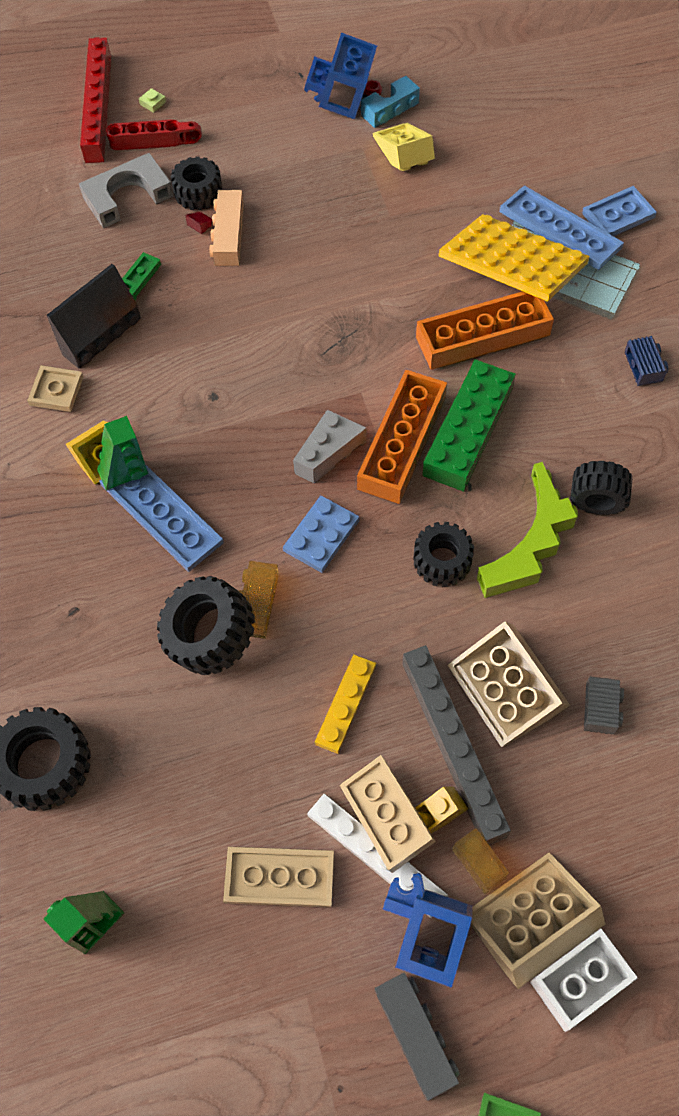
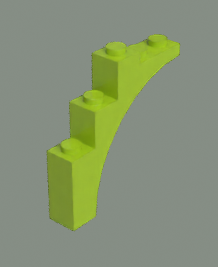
[477,462,578,598]

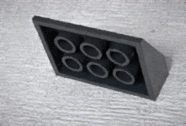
[46,264,141,369]

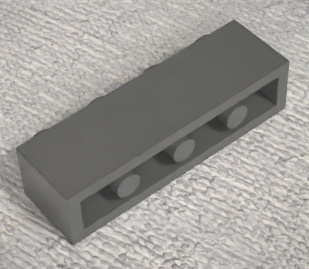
[374,972,460,1101]

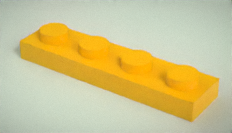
[315,654,376,754]

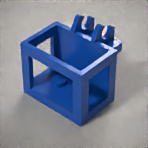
[304,32,377,119]
[383,873,473,988]

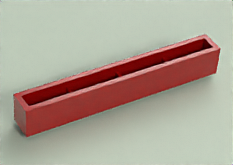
[80,37,111,163]

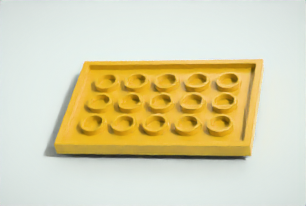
[439,214,590,302]

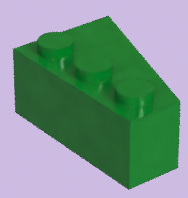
[97,416,149,490]
[43,891,125,955]

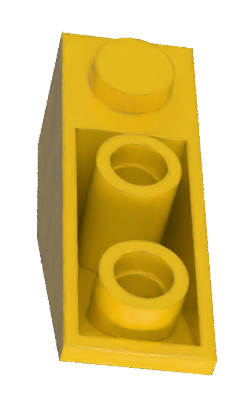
[415,787,468,834]

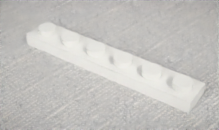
[307,794,448,918]

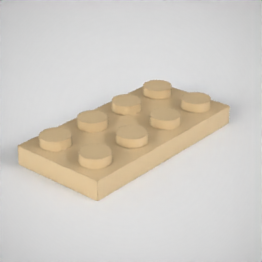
[340,755,436,873]
[223,847,334,908]

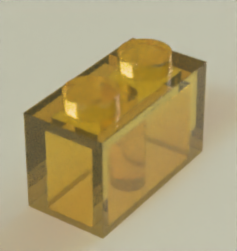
[453,828,509,894]

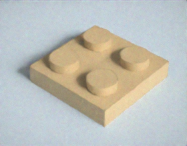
[27,366,84,412]

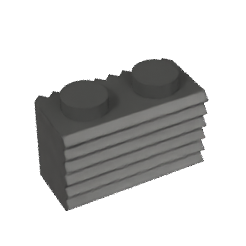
[584,676,624,735]

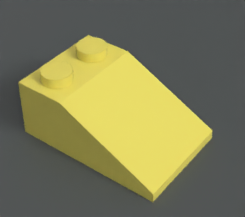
[373,123,435,171]

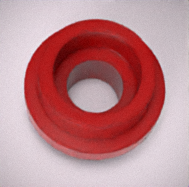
[364,80,382,96]

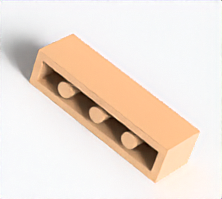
[210,190,244,266]

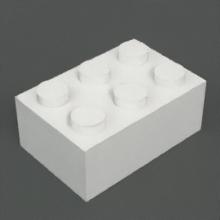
[530,929,637,1032]

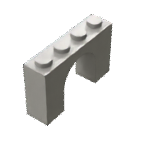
[79,153,173,228]

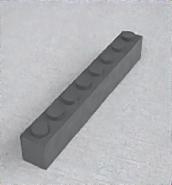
[402,645,511,848]

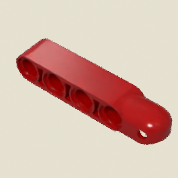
[106,119,202,150]

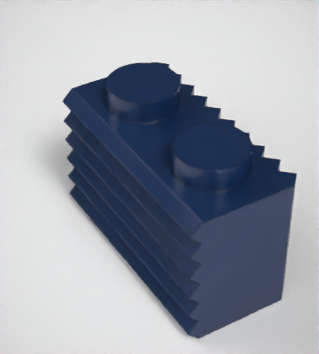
[625,336,668,386]

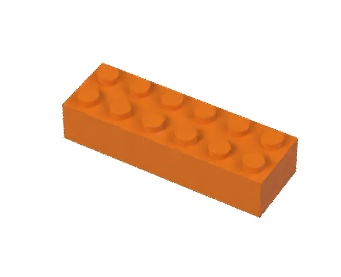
[416,291,554,370]
[357,370,447,504]

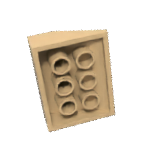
[447,621,570,747]
[470,853,605,989]

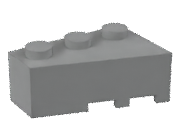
[293,410,366,483]

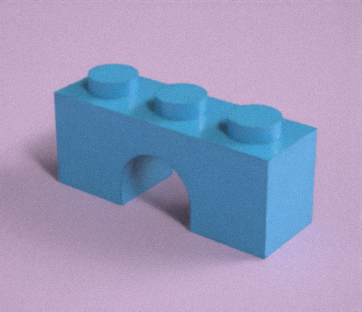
[361,76,420,128]

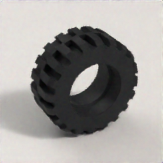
[157,576,255,675]
[0,707,91,811]

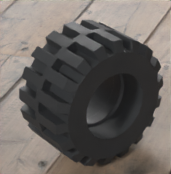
[171,156,223,211]
[570,461,632,515]
[413,522,474,587]

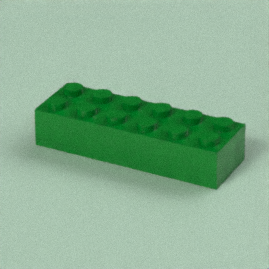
[422,359,516,492]

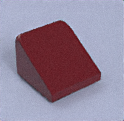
[185,211,213,234]

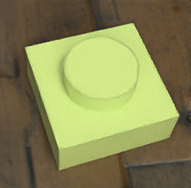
[139,88,166,113]

